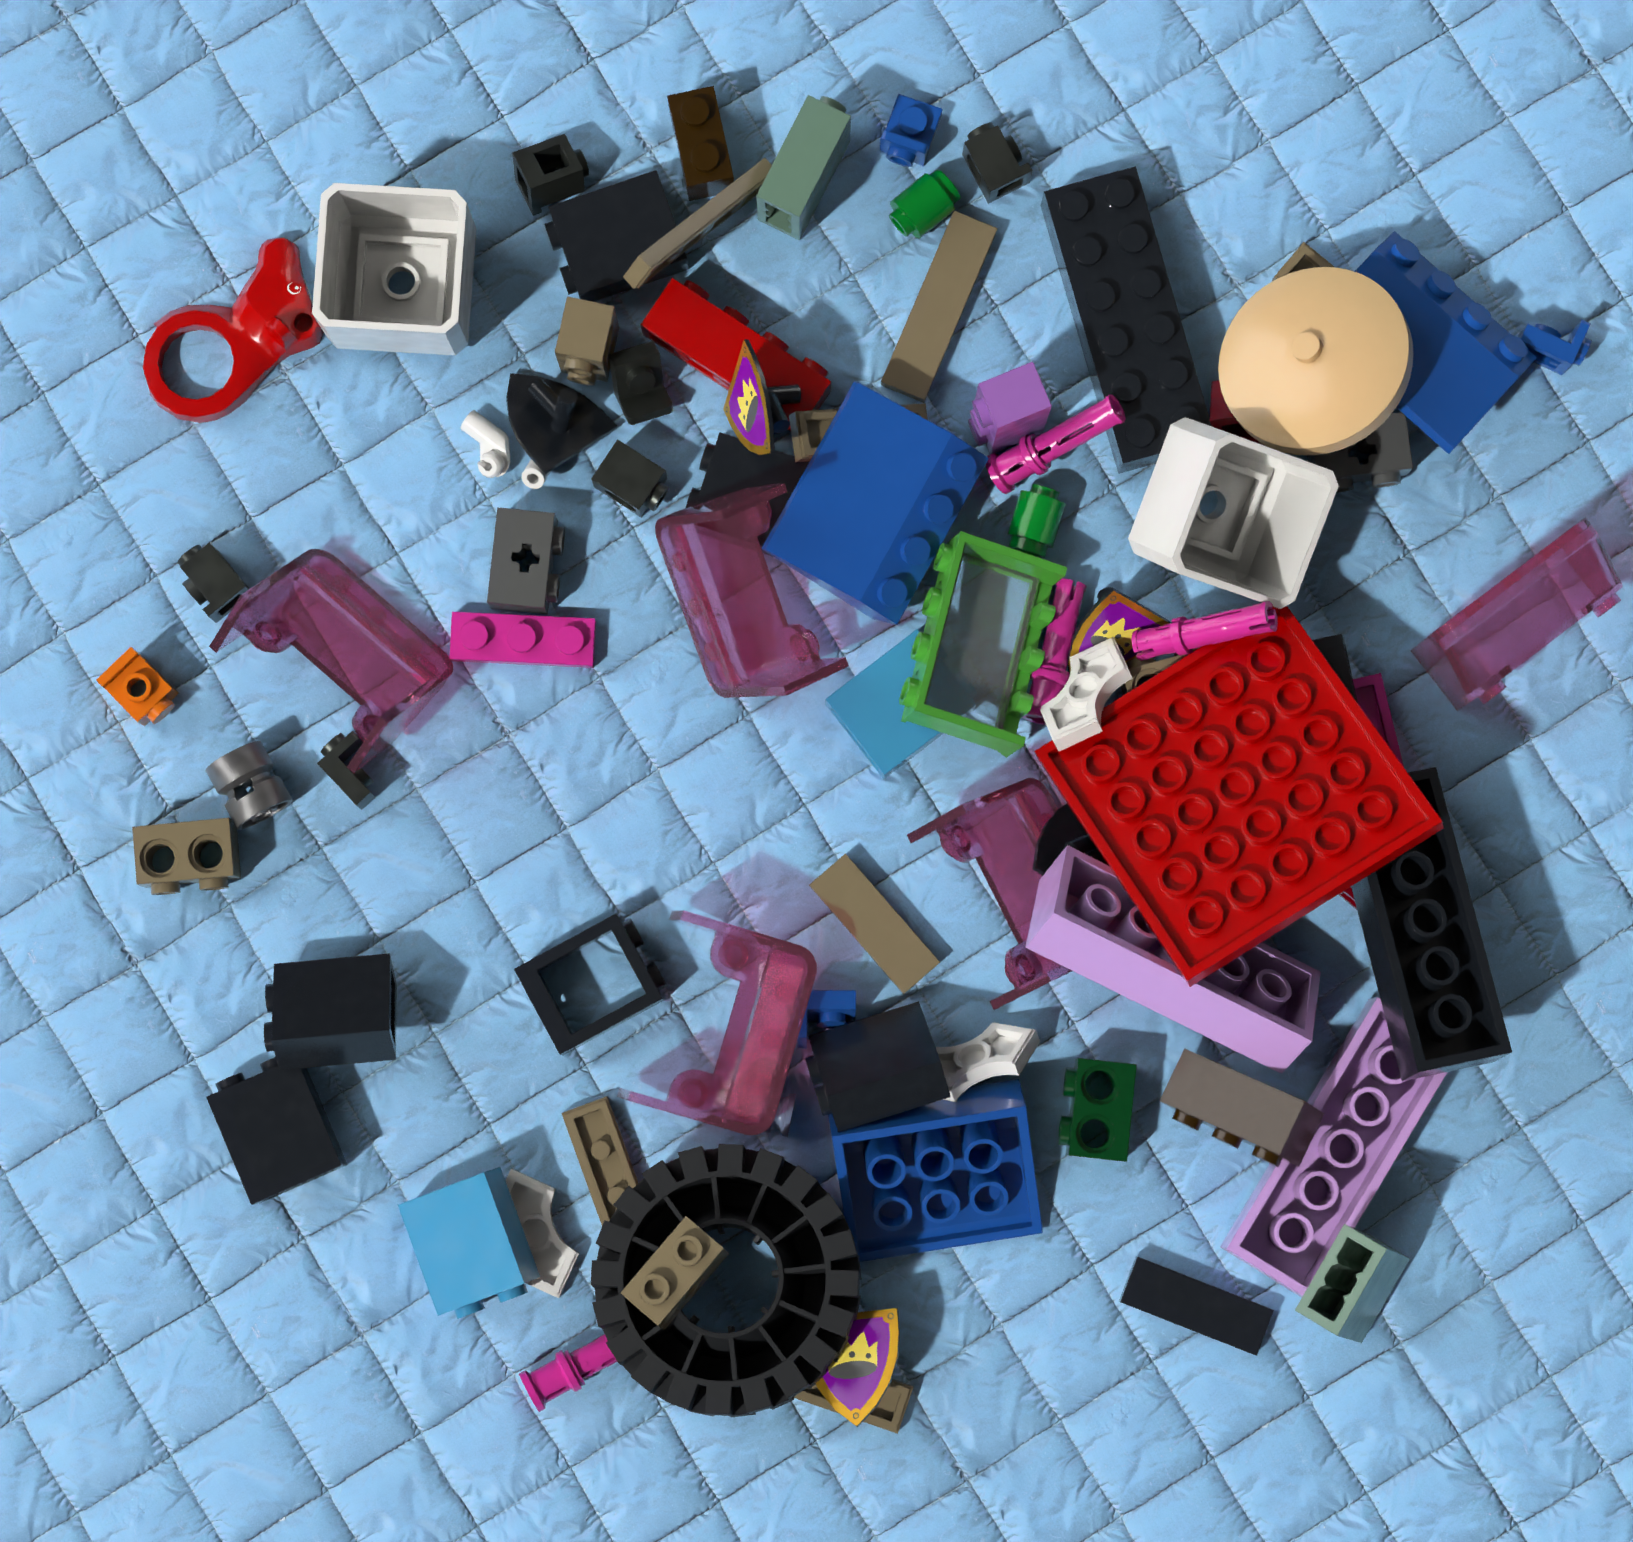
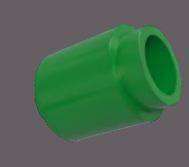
[889,169,961,239]
[1007,484,1066,558]

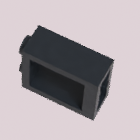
[514,913,667,1055]

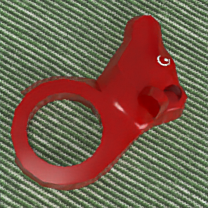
[143,237,324,423]

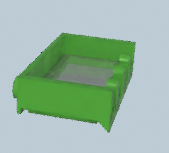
[899,531,1067,758]

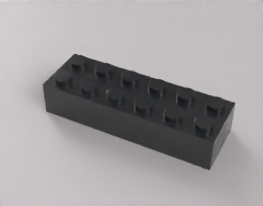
[1040,166,1212,474]
[1351,767,1512,1081]

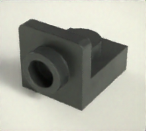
[608,341,673,425]
[317,731,375,810]

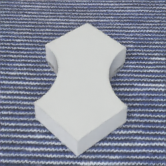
[1040,637,1133,752]
[936,1022,1040,1102]
[506,1169,580,1298]

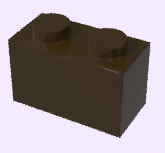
[667,86,734,201]

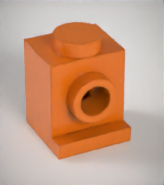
[96,647,179,726]

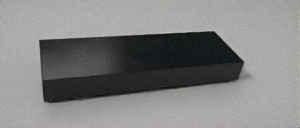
[1119,1256,1274,1356]

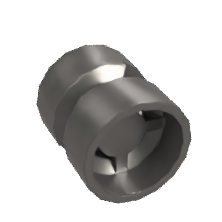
[205,741,293,830]

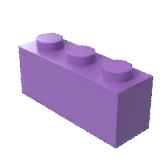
[968,361,1052,455]

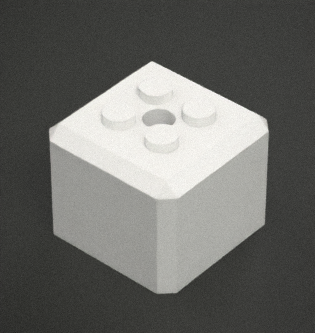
[312,183,476,356]
[1128,417,1339,609]

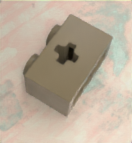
[621,1216,729,1330]

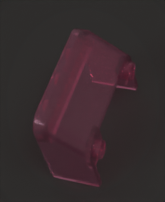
[655,483,849,698]
[1410,517,1623,711]
[209,549,453,773]
[907,778,1073,1010]
[617,910,817,1135]

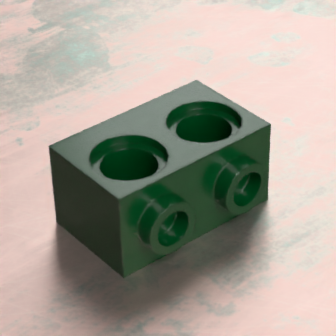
[1058,1058,1137,1162]

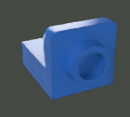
[880,94,943,167]
[1517,319,1592,375]
[788,990,856,1049]

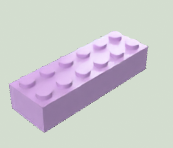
[1025,845,1321,1074]
[1220,997,1447,1298]

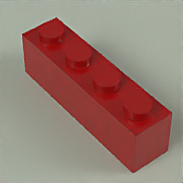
[640,278,831,432]

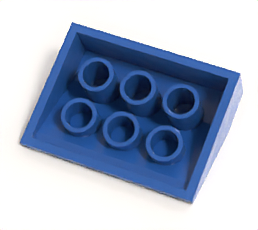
[1354,231,1537,454]
[761,382,989,625]
[828,1079,1043,1262]

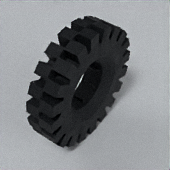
[591,1144,862,1417]

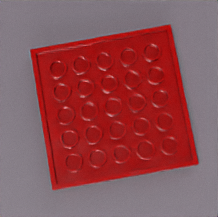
[1034,606,1444,987]

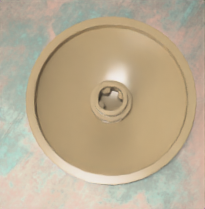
[1218,267,1413,455]

